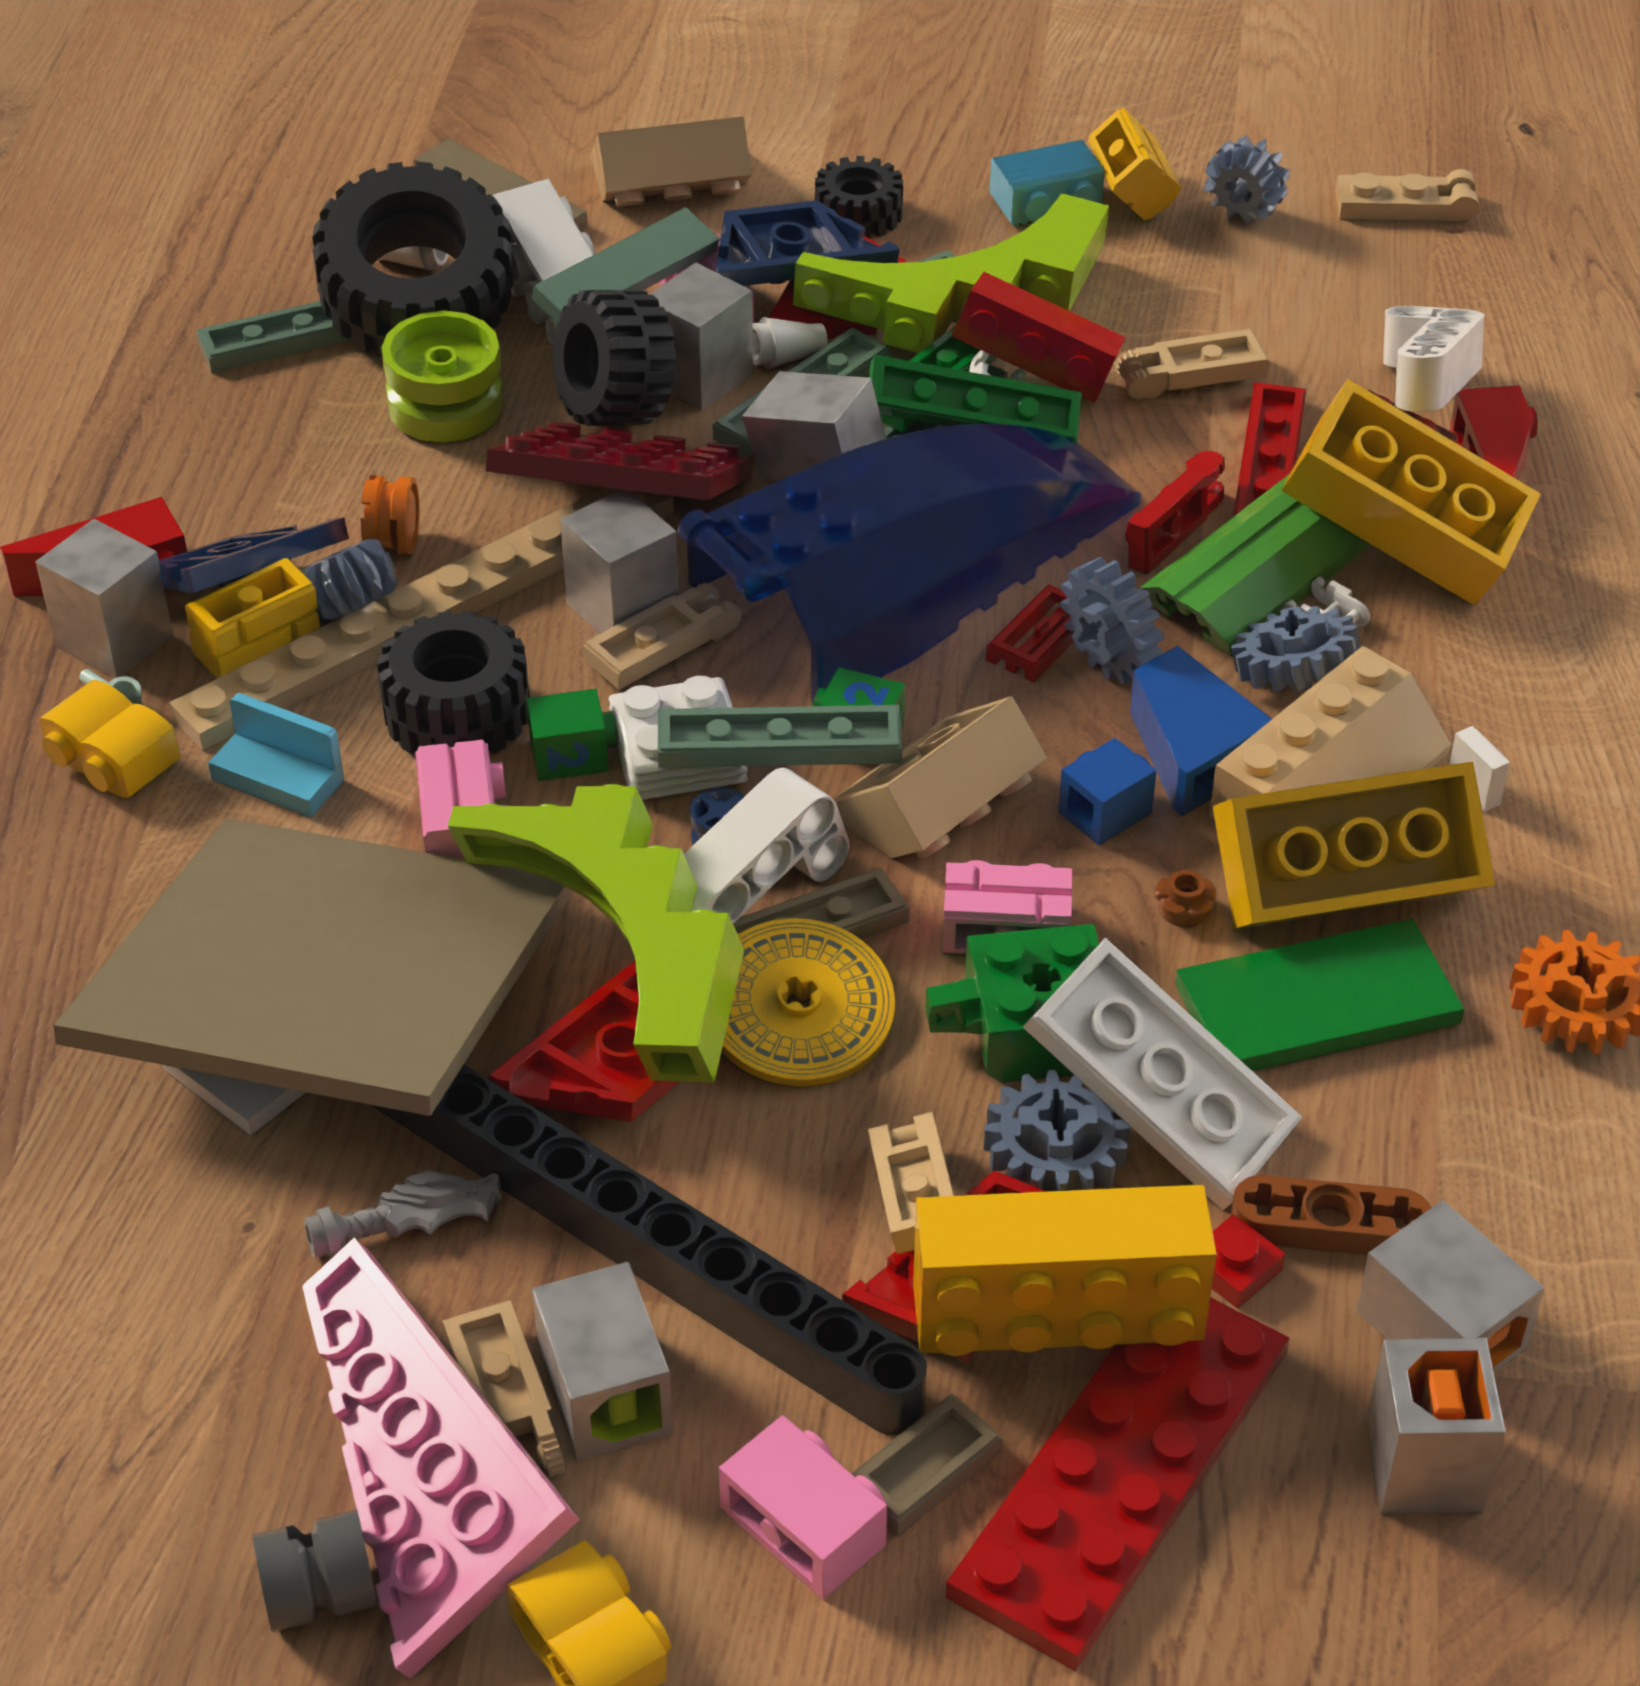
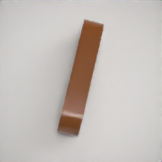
[1231,1175,1432,1255]

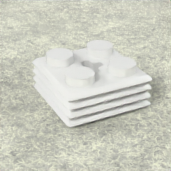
[608,676,748,800]

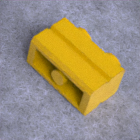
[1088,108,1182,221]
[185,558,320,678]

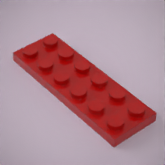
[945,1297,1290,1671]

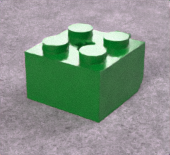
[925,924,1099,1083]

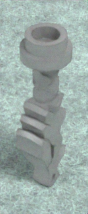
[304,1170,502,1259]

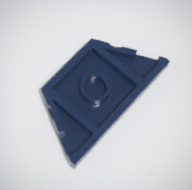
[716,200,900,286]
[159,517,349,593]

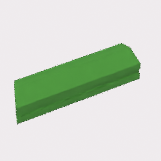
[1139,474,1371,657]

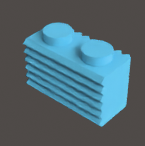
[990,139,1104,227]

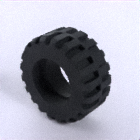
[312,161,513,358]

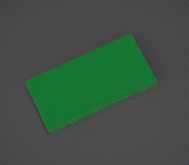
[1175,918,1464,1071]

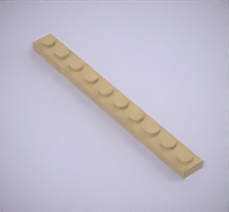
[169,487,674,751]

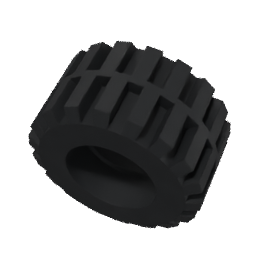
[553,290,676,426]
[377,611,530,754]

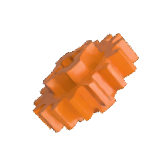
[1509,930,1640,1054]

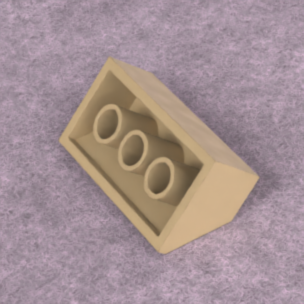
[1209,646,1451,820]

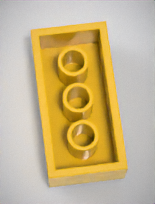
[1281,379,1541,606]
[1213,761,1495,929]
[913,1185,1217,1356]

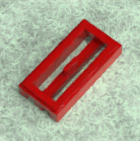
[986,584,1075,683]

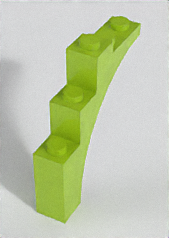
[793,193,1109,353]
[448,784,744,1083]

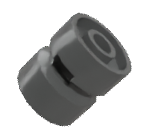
[252,1510,377,1633]

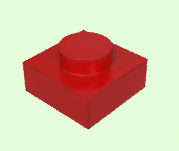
[1212,1214,1286,1309]

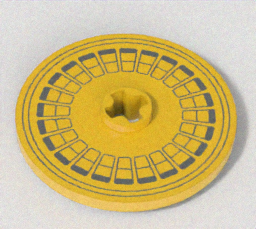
[721,918,895,1087]

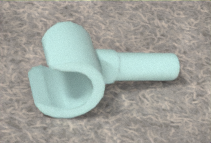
[79,669,143,705]

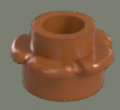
[1154,870,1217,927]

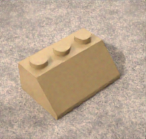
[591,116,752,207]
[833,696,1047,859]

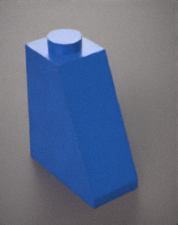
[1130,645,1272,816]

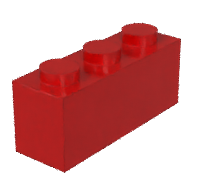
[951,272,1126,403]

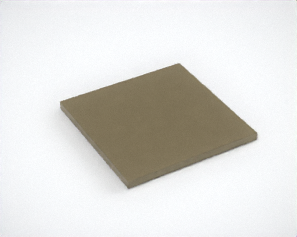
[53,818,571,1116]

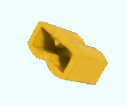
[39,680,181,798]
[507,1540,671,1686]

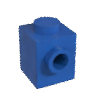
[1058,738,1157,846]

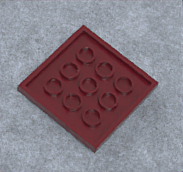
[485,422,753,500]

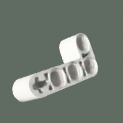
[1383,306,1484,412]
[622,767,850,940]

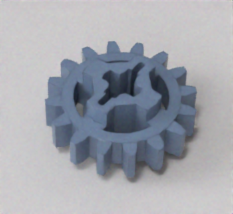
[1060,557,1165,684]
[1231,606,1361,692]
[983,1070,1131,1191]

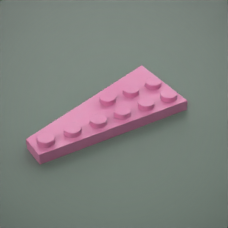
[302,1238,580,1679]

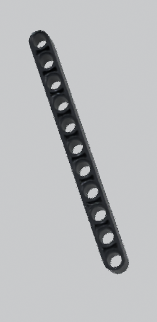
[371,1064,927,1435]

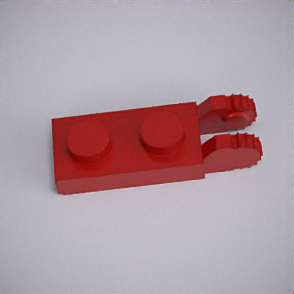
[1125,450,1225,573]

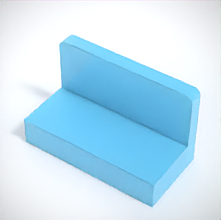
[208,693,344,818]

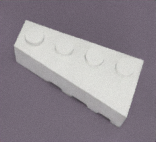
[492,179,595,346]

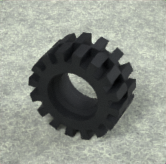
[815,156,903,239]

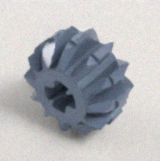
[1203,135,1290,224]
[301,539,398,622]

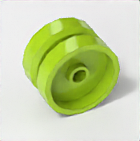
[381,311,504,443]

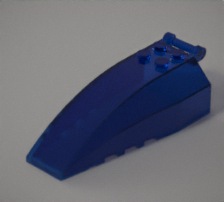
[678,424,1141,703]

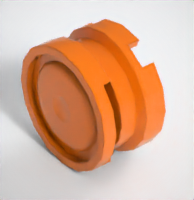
[360,475,420,555]

